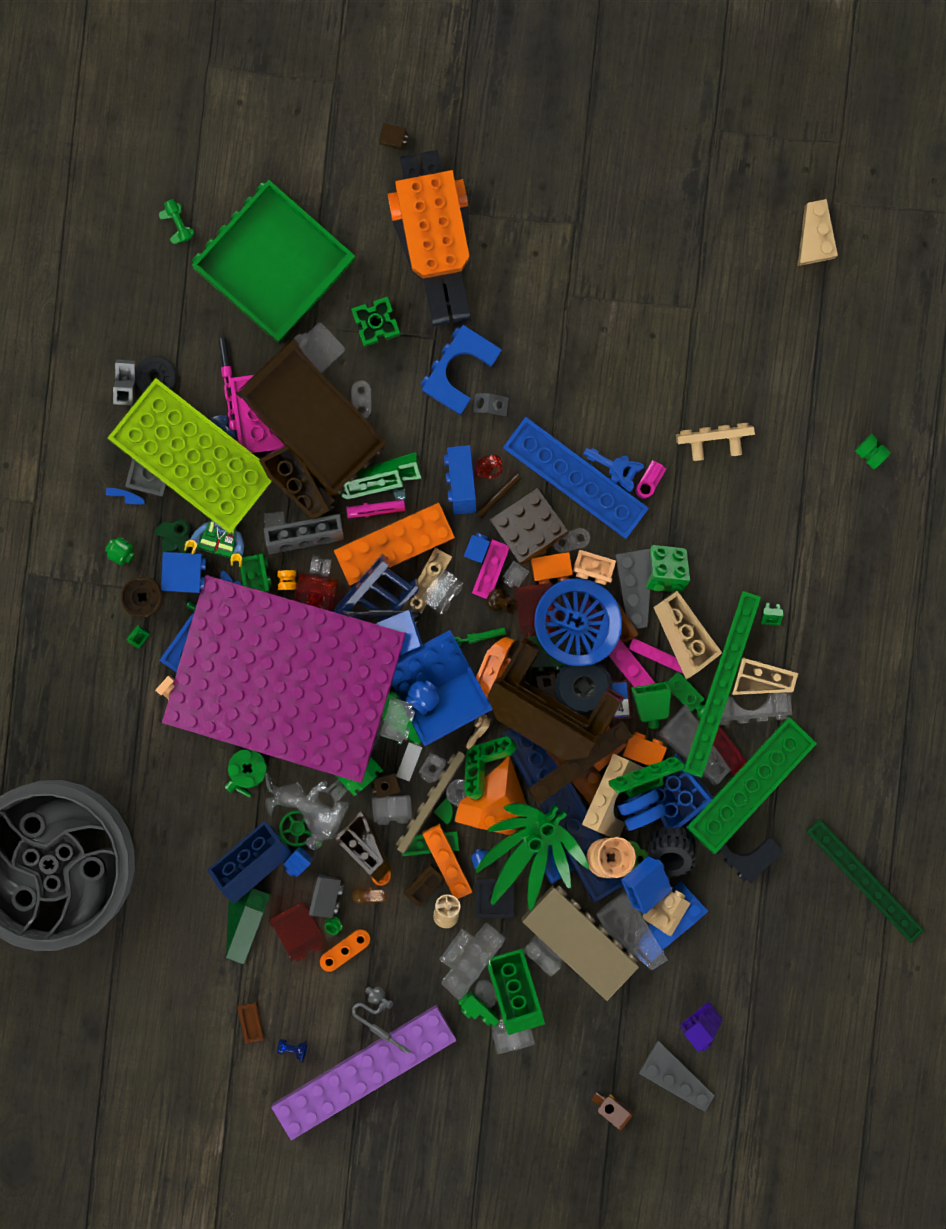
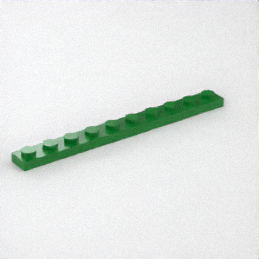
[683,591,761,778]

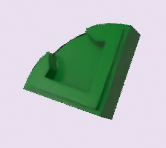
[434,798,453,825]

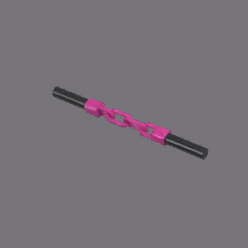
[219,338,238,442]

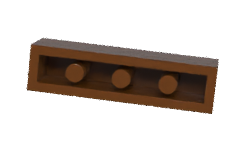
[546,751,602,805]

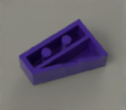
[679,1001,723,1052]

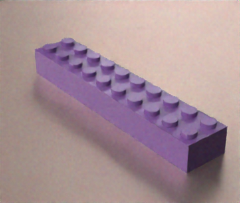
[271,1004,456,1140]

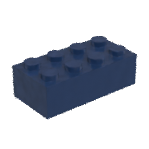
[207,820,292,904]

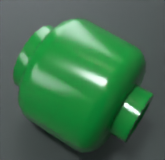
[105,537,135,566]

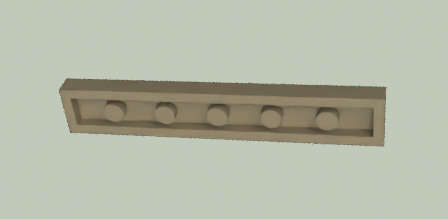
[396,752,466,854]

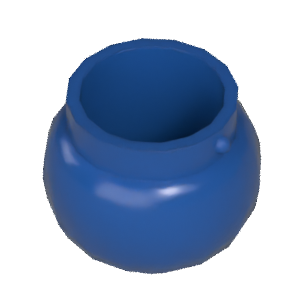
[405,680,440,716]

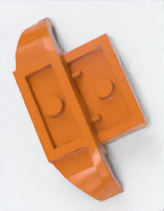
[476,637,516,700]

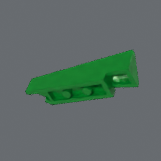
[340,452,421,499]

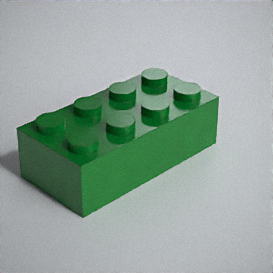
[485,949,545,1035]

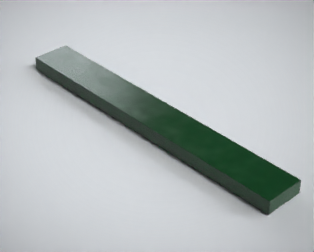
[805,819,925,943]

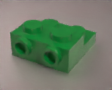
[458,990,500,1027]

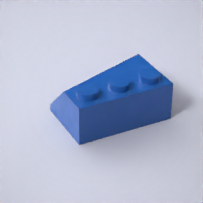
[655,753,714,829]

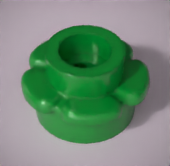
[324,917,343,935]

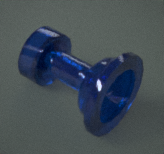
[277,1039,308,1063]

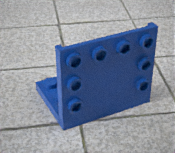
[392,630,493,747]

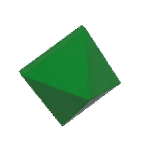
[126,625,150,649]

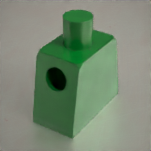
[631,682,671,729]

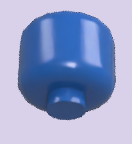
[471,848,492,869]

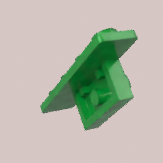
[608,757,684,797]

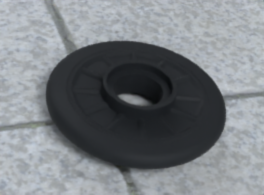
[135,356,177,394]

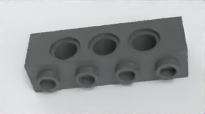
[263,514,344,554]

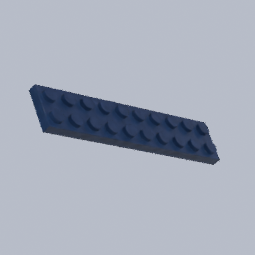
[500,729,624,903]

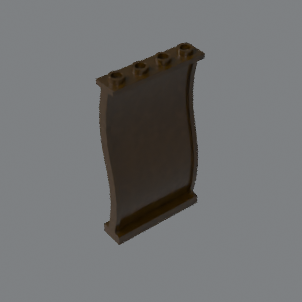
[236,339,387,496]

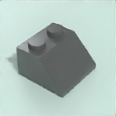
[309,873,344,918]

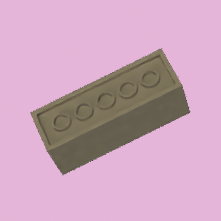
[521,884,639,1001]

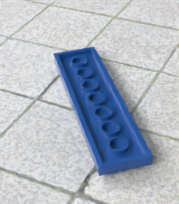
[503,417,649,539]

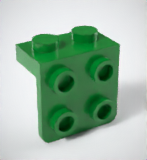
[646,545,690,593]

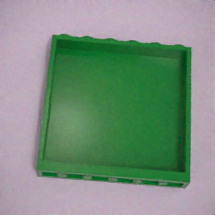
[192,180,355,344]

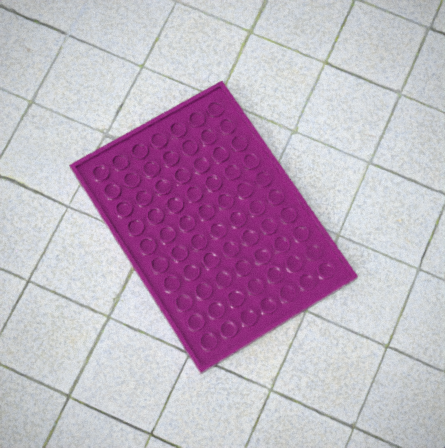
[162,575,407,783]

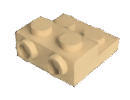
[642,887,690,936]

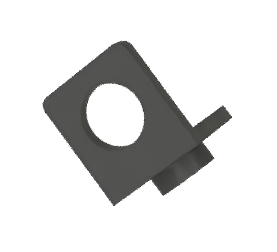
[473,393,509,416]

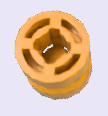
[277,570,297,590]

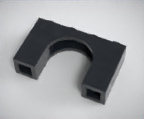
[717,836,784,883]

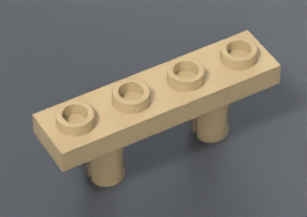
[676,423,755,461]
[402,548,452,624]

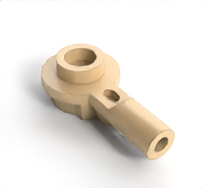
[465,714,490,749]

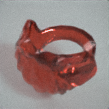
[474,455,503,479]

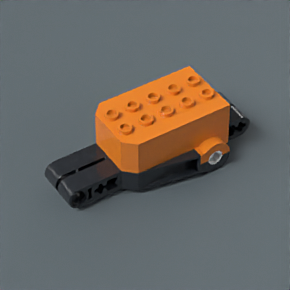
[387,150,471,327]

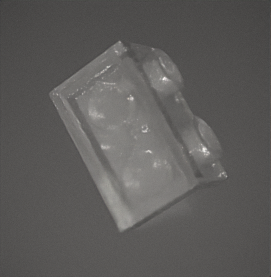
[380,698,415,744]

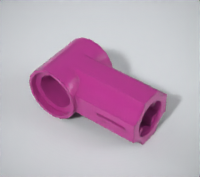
[635,460,666,499]

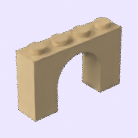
[582,754,644,837]

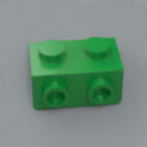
[238,554,271,592]

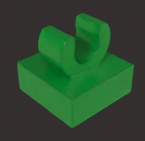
[761,603,783,626]

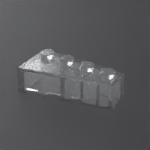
[657,704,730,785]

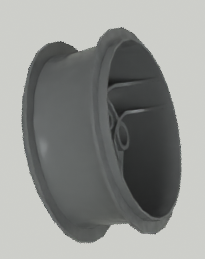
[0,780,135,951]

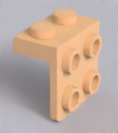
[573,550,616,585]

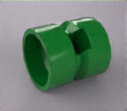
[855,434,891,470]

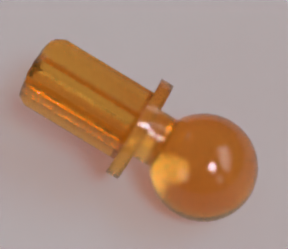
[352,888,386,904]

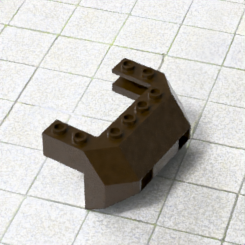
[487,638,625,760]

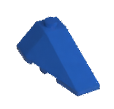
[637,881,708,961]

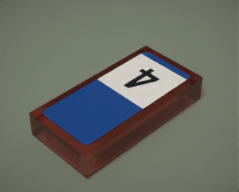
[612,680,632,720]

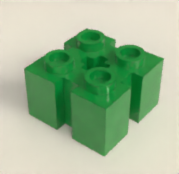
[351,297,400,347]

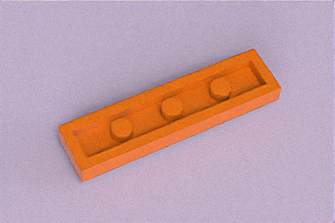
[422,824,472,899]

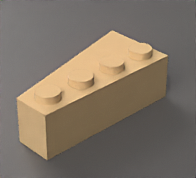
[654,591,722,679]

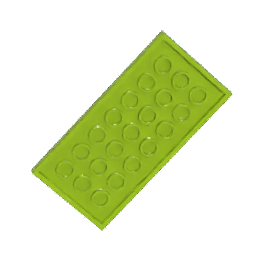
[108,378,272,534]

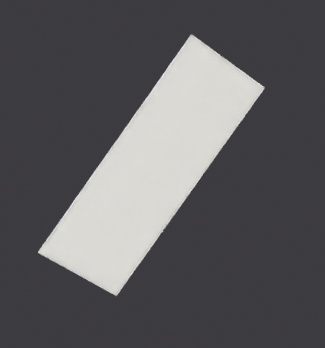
[396,743,422,781]

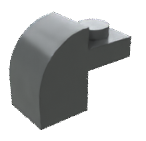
[113,359,136,406]

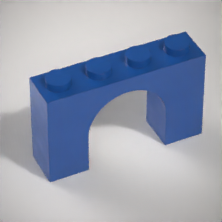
[421,325,502,416]

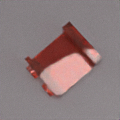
[514,582,559,637]
[268,900,325,962]

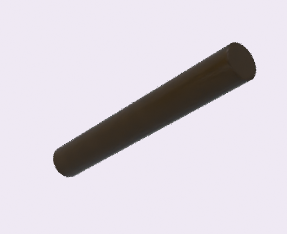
[475,473,522,518]

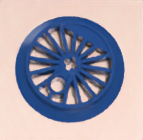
[534,578,622,667]

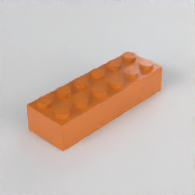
[334,503,455,586]

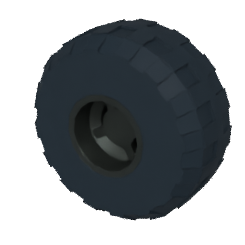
[555,662,612,715]

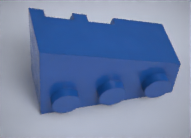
[444,445,476,515]

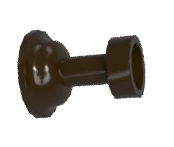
[487,588,518,614]

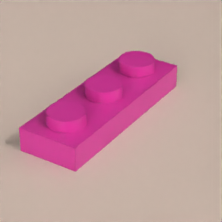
[472,539,509,599]

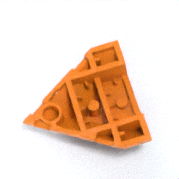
[454,756,527,835]

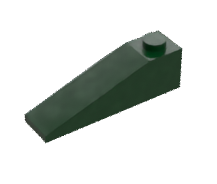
[226,886,271,964]

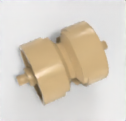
[433,895,460,928]

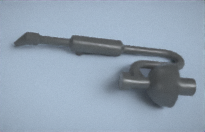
[352,986,410,1054]

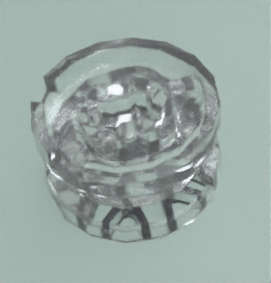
[446,779,467,806]

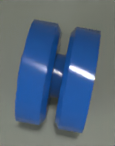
[617,788,667,831]

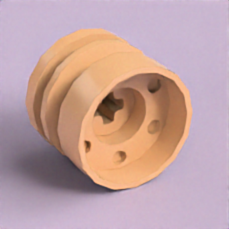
[586,837,636,878]

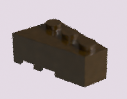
[334,811,391,882]

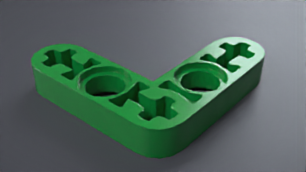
[464,736,517,800]

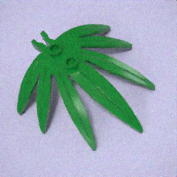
[475,803,589,911]

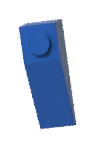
[283,846,313,877]

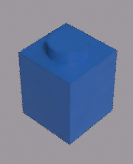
[464,533,490,563]

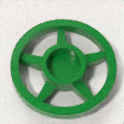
[279,810,315,846]

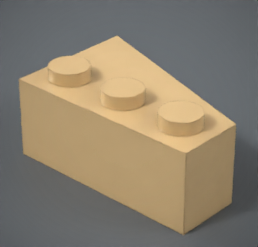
[797,199,838,266]
[730,657,798,695]

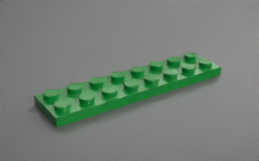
[686,717,817,854]

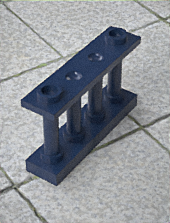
[334,554,419,624]

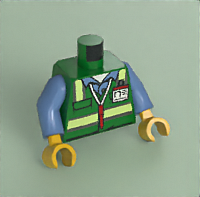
[184,520,244,567]

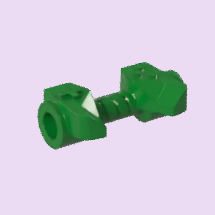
[159,199,194,244]

